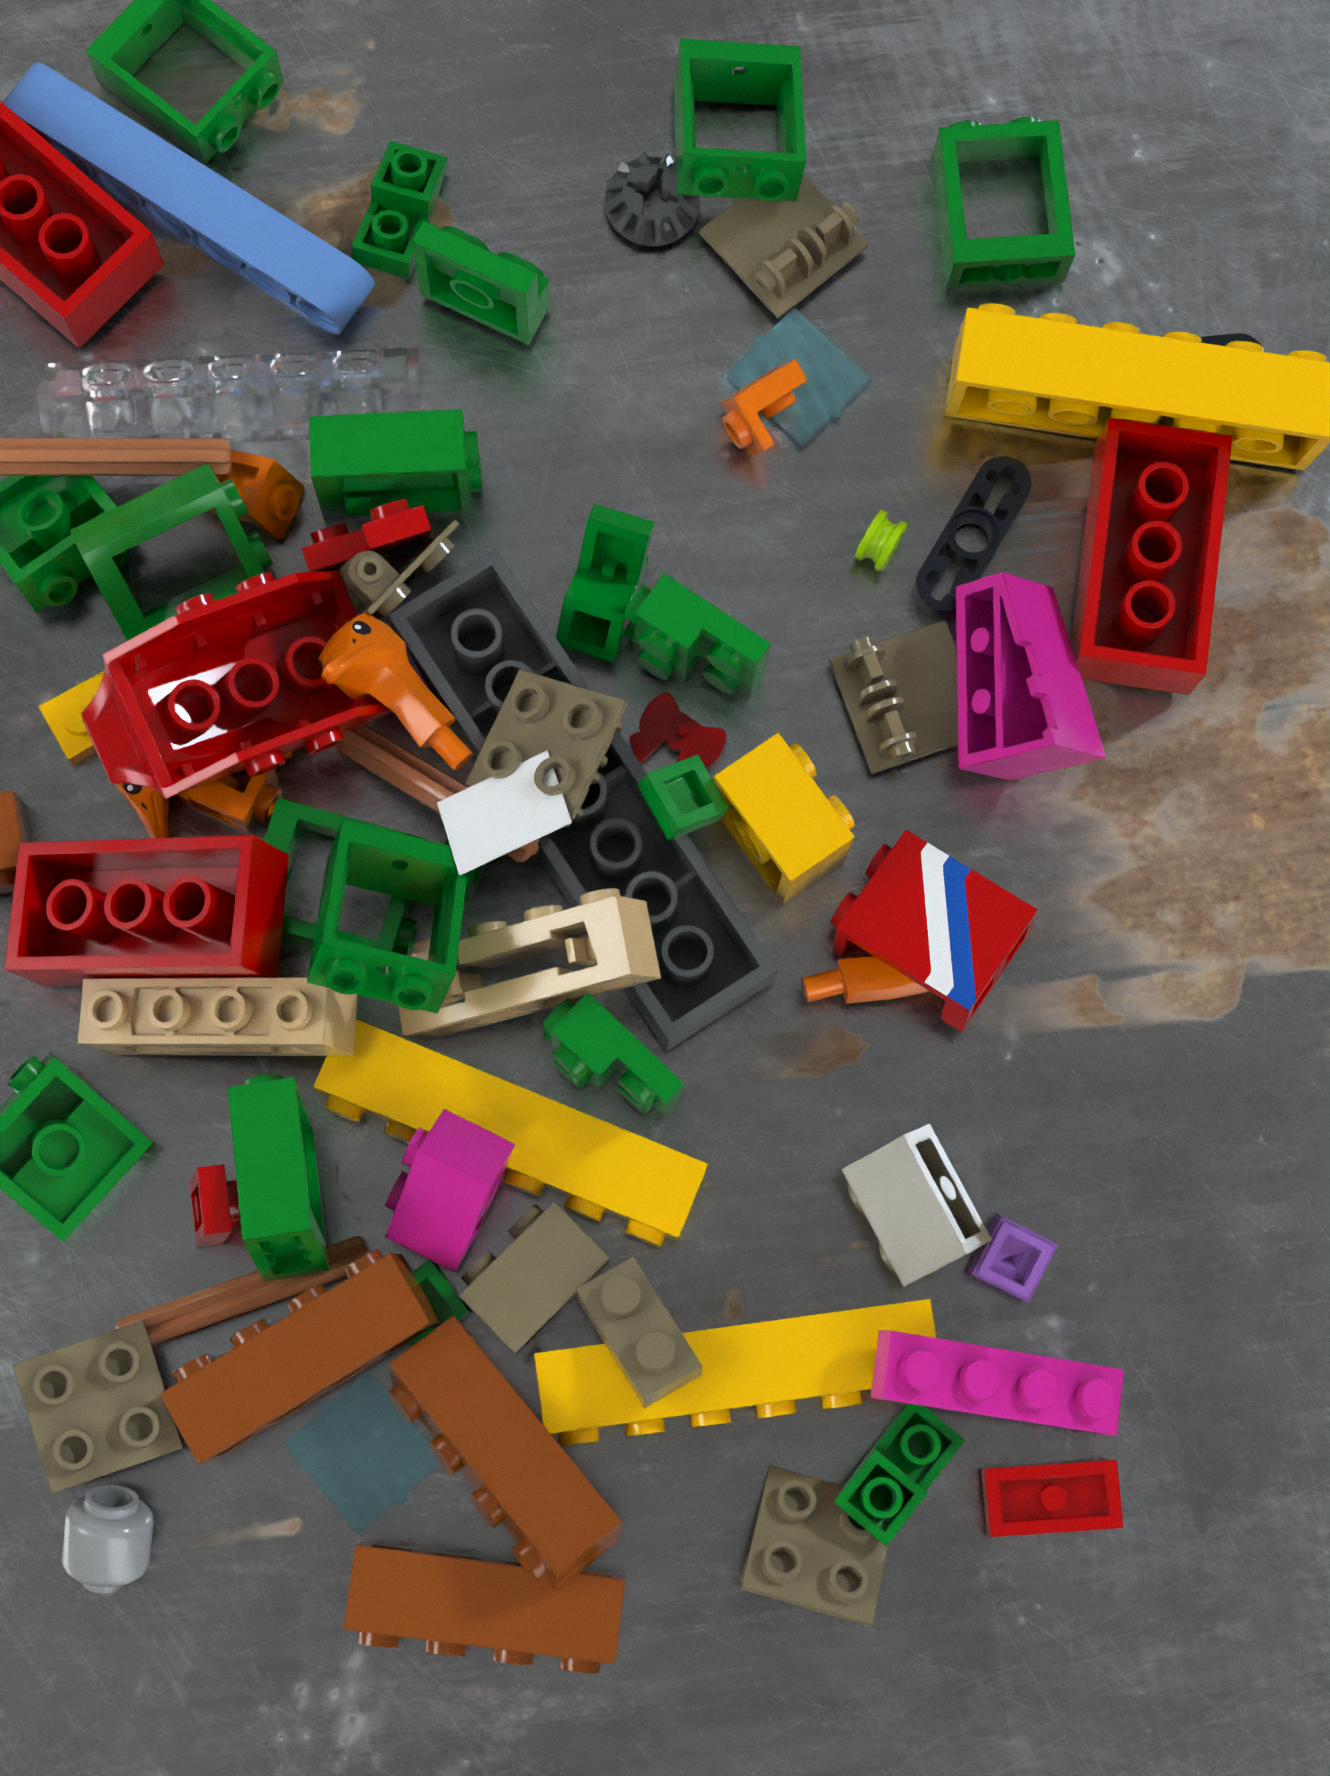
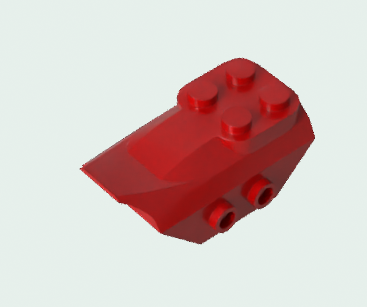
[81,571,392,799]

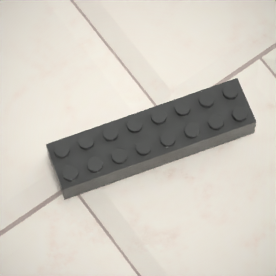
[388,549,778,1052]

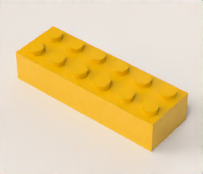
[944,303,1330,471]

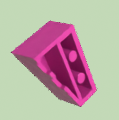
[956,572,1106,781]

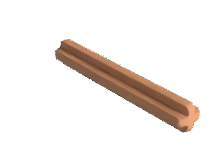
[0,437,232,476]
[337,723,540,862]
[116,1236,369,1347]

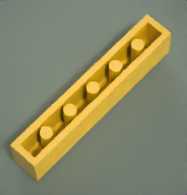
[313,1019,708,1247]
[534,1299,936,1446]

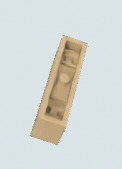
[398,888,661,1039]
[78,978,357,1056]

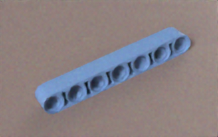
[2,62,376,335]

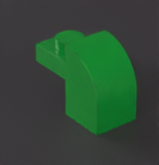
[556,503,655,663]

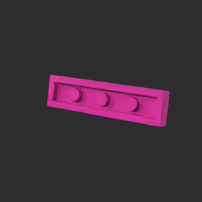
[870,1330,1124,1436]

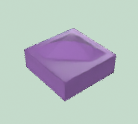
[967,1212,1058,1303]

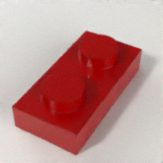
[189,1164,240,1248]
[981,1459,1124,1537]

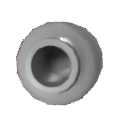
[61,1485,153,1593]

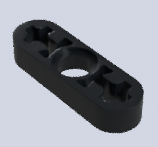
[913,456,1031,620]

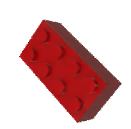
[0,101,164,348]
[1071,417,1233,695]
[4,835,289,987]

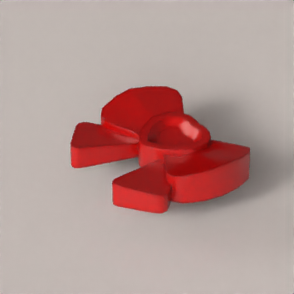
[630,692,727,770]

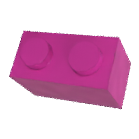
[385,1109,515,1272]

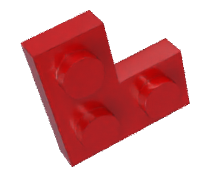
[301,499,431,572]

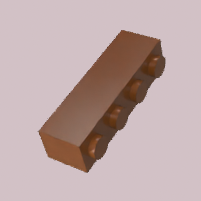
[160,1249,440,1465]
[388,1315,622,1591]
[343,1542,625,1674]

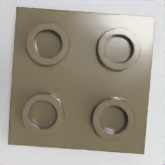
[699,174,869,319]
[337,520,459,620]
[829,620,958,774]
[465,670,628,827]
[12,1320,183,1494]
[740,1466,889,1627]

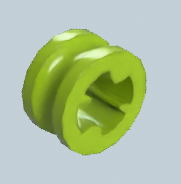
[854,509,909,572]

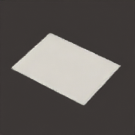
[437,750,572,876]

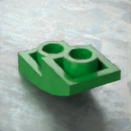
[351,140,448,279]
[833,1404,965,1546]

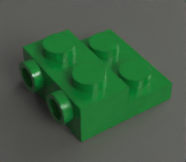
[412,220,551,345]
[0,476,130,613]
[623,573,771,699]
[541,992,684,1118]
[0,1052,153,1242]

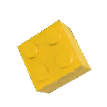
[714,732,855,906]

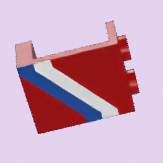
[830,830,1038,1032]

